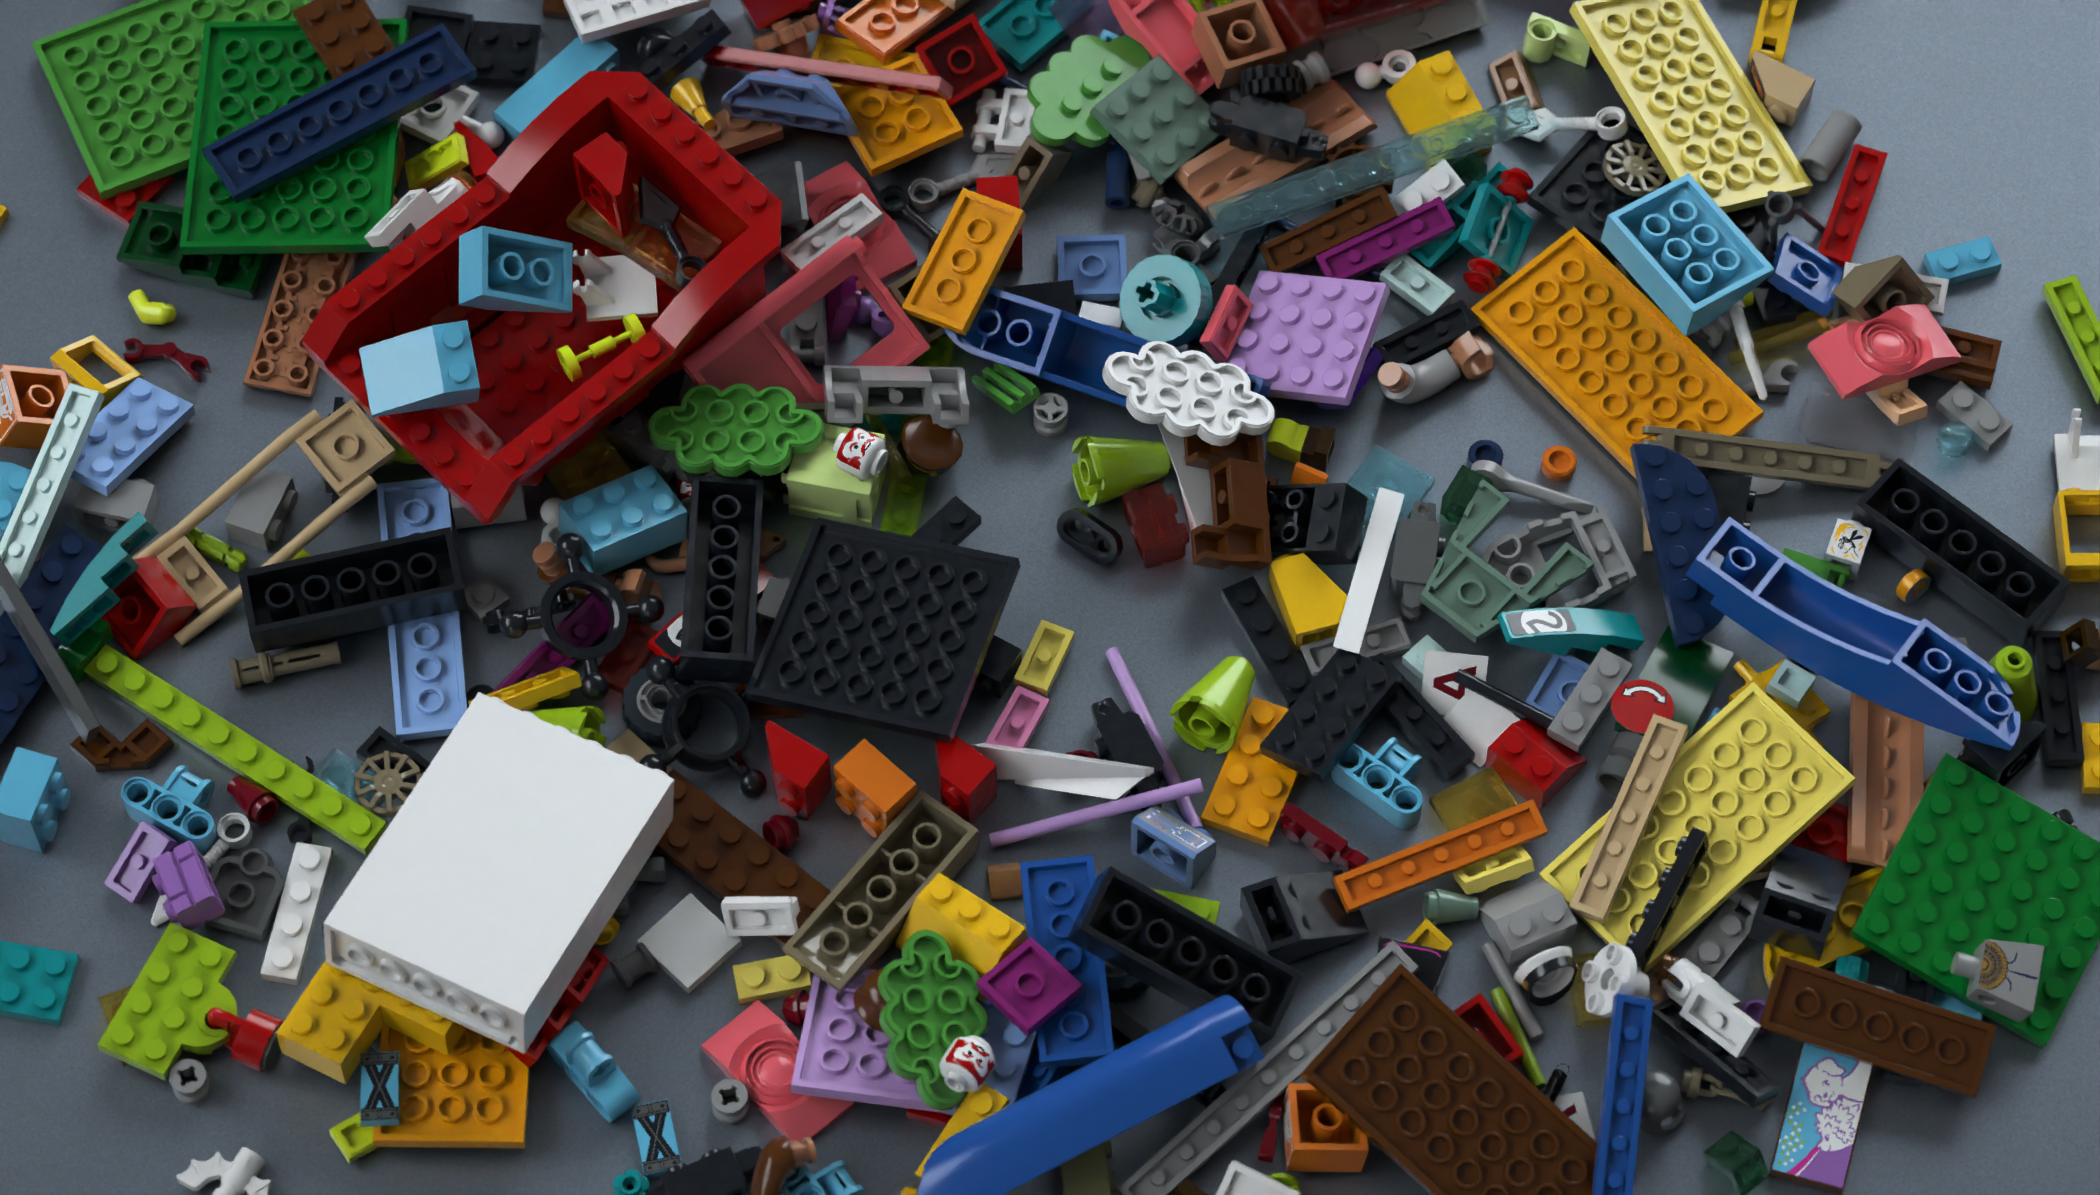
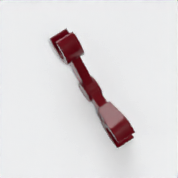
[123,338,211,383]
[1258,1090,1286,1163]

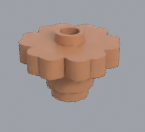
[751,14,820,58]

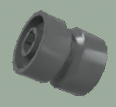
[1596,731,1644,797]

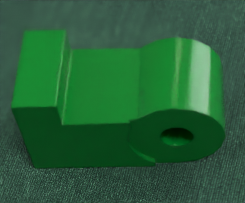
[56,618,114,684]

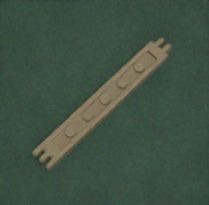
[1641,425,1893,491]

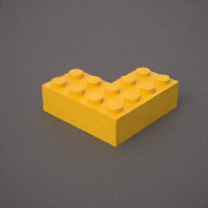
[276,959,466,1085]

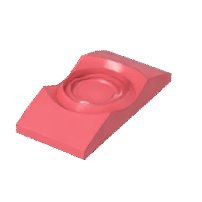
[1108,0,1215,96]
[804,161,917,293]
[1807,304,1961,400]
[701,1000,855,1143]

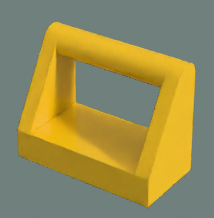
[50,335,143,412]

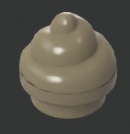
[1130,176,1167,208]

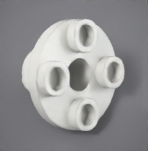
[1581,942,1650,1018]

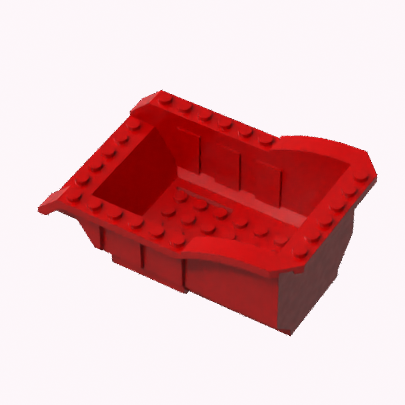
[302,71,782,525]

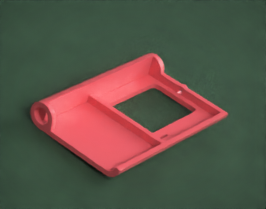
[680,235,931,403]

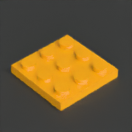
[834,53,963,177]

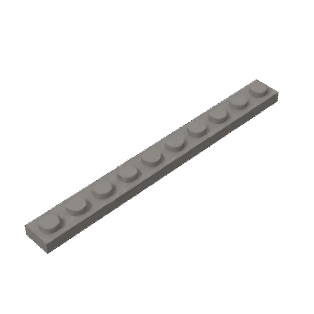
[1117,940,1419,1195]

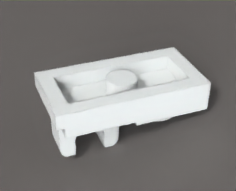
[720,896,800,936]

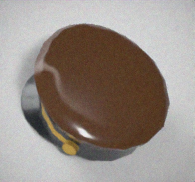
[895,416,963,477]

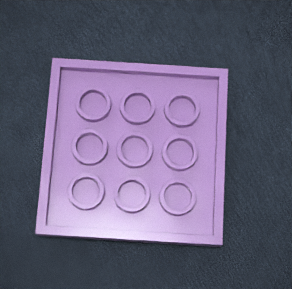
[1224,270,1390,406]
[791,969,940,1112]

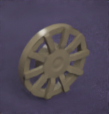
[1603,140,1667,197]
[354,751,422,817]

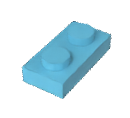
[1923,236,2002,285]

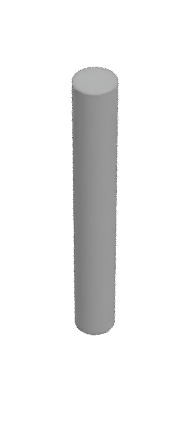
[1482,941,1544,1042]

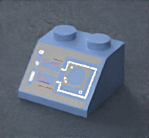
[1131,805,1217,890]

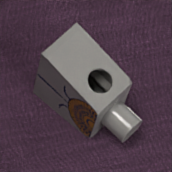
[1951,940,2044,1023]

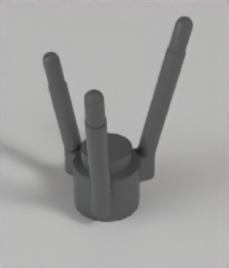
[1765,190,1825,252]

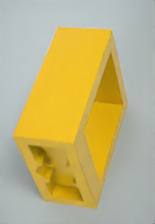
[2052,488,2100,582]

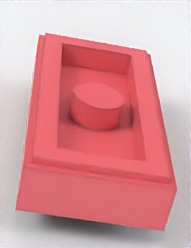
[1199,285,1253,362]

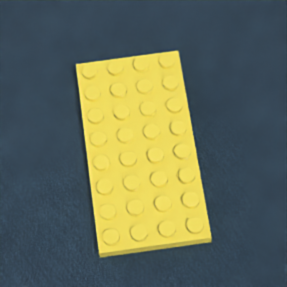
[1569,0,1813,213]
[1539,682,1856,973]

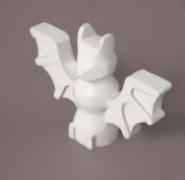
[176,1147,272,1195]

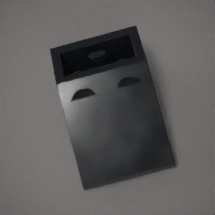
[1266,483,1368,565]
[1749,844,1853,961]
[1240,870,1370,963]

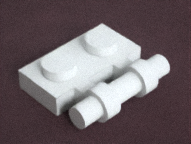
[971,88,1036,154]

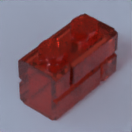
[1122,483,1190,569]

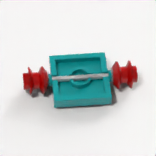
[1458,168,1534,294]

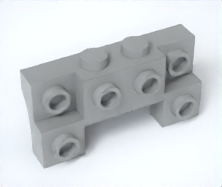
[822,365,970,428]

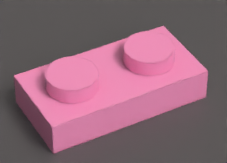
[985,685,1050,748]

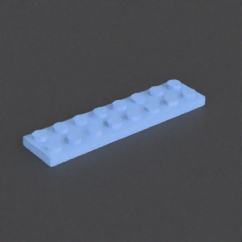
[377,478,467,741]

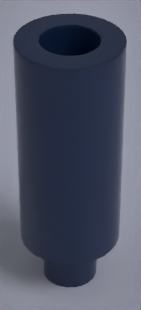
[1105,142,1131,210]

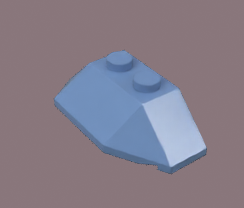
[721,69,859,137]

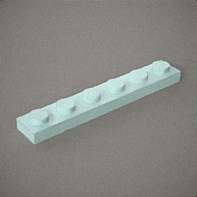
[0,383,105,589]

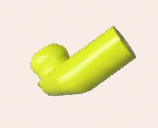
[128,289,177,325]

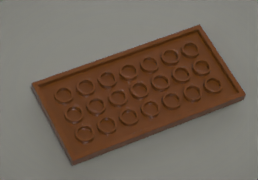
[1300,963,1597,1195]

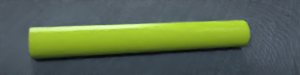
[1490,987,1547,1090]

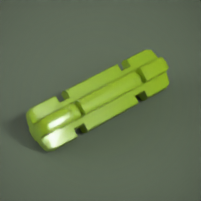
[186,527,249,572]

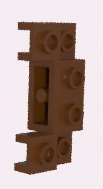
[1184,432,1272,570]

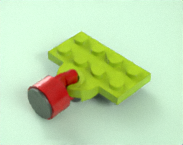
[97,922,284,1080]

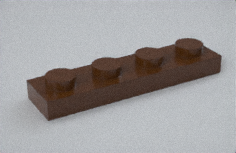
[1258,186,1398,273]

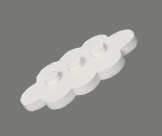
[1102,341,1275,446]

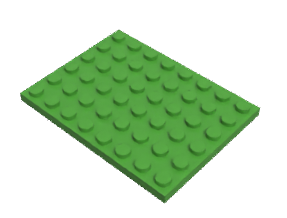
[32,0,310,200]

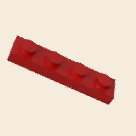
[1817,143,1888,268]

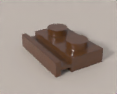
[1924,326,2002,390]

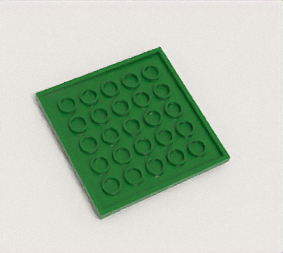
[1849,753,2100,1049]

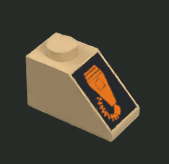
[1748,50,1816,127]

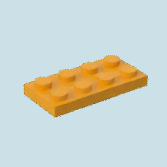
[901,188,1026,336]
[1200,696,1300,847]

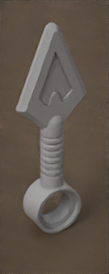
[908,153,1017,213]

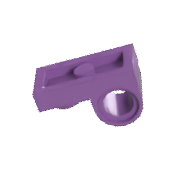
[104,821,181,903]

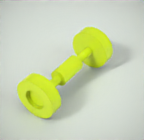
[556,313,646,382]

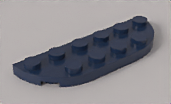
[1630,443,1725,649]

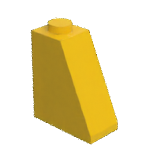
[1268,553,1347,651]

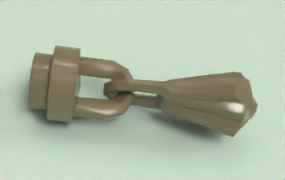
[1680,1067,1772,1110]

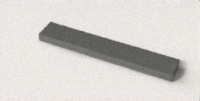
[0,557,100,745]

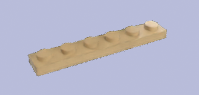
[1569,714,1689,924]

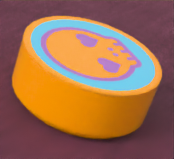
[1896,569,1931,604]

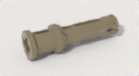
[229,641,341,690]

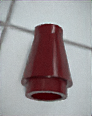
[227,775,279,824]

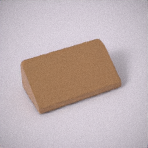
[1488,49,1545,119]

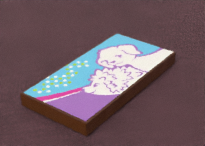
[1768,1042,1874,1195]

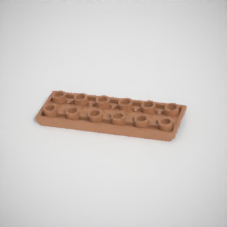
[1174,79,1377,223]
[243,252,359,397]
[1847,692,1924,868]

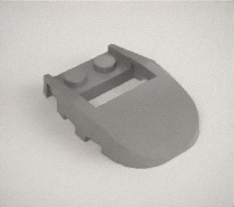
[1482,505,1637,609]

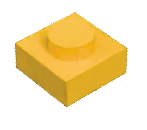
[1405,918,1454,951]

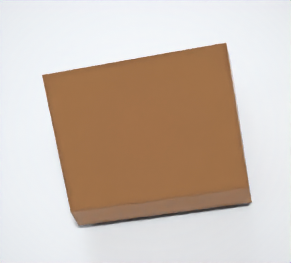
[986,861,1023,901]

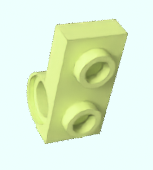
[1523,12,1592,67]

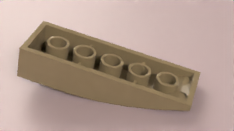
[782,789,979,993]

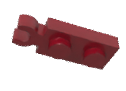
[1279,802,1369,871]

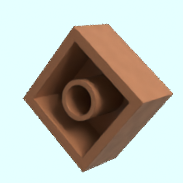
[1191,0,1287,90]

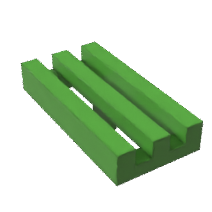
[971,362,1041,414]

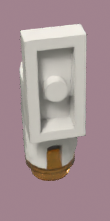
[364,170,477,247]
[1652,953,1761,1058]

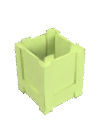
[781,423,887,529]

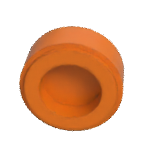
[1541,445,1577,482]

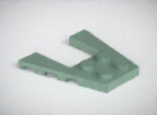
[1420,479,1594,643]

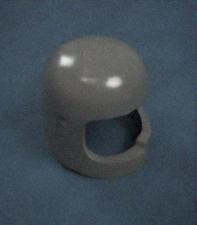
[1640,1069,1686,1135]

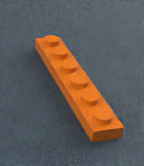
[1332,799,1548,914]

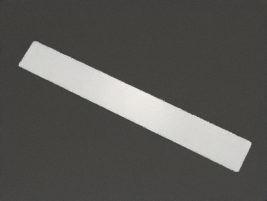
[1333,487,1405,654]

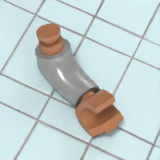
[1378,331,1494,404]

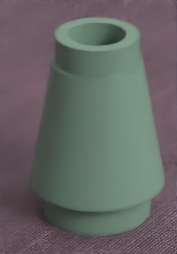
[1422,888,1479,925]

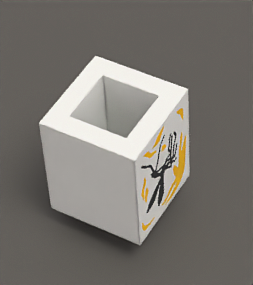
[1824,518,1872,581]

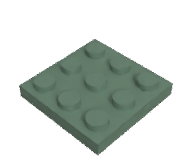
[1090,55,1222,185]

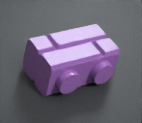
[152,841,225,931]

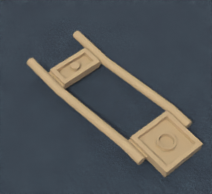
[133,399,397,646]

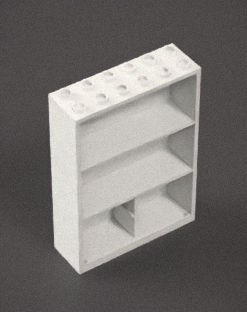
[323,692,674,1054]

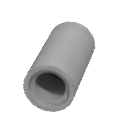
[1799,109,1862,182]

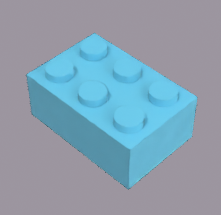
[559,464,688,576]

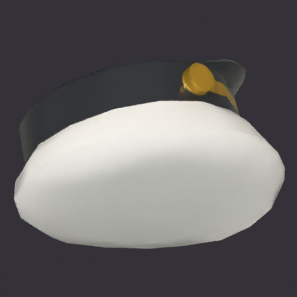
[1513,946,1578,1006]

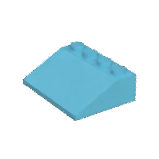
[1601,173,1775,337]

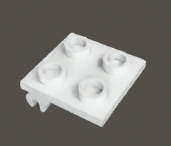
[572,249,658,322]
[2053,408,2100,491]

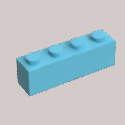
[494,36,620,142]

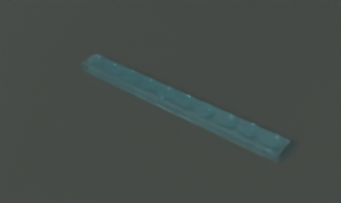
[1206,94,1539,240]

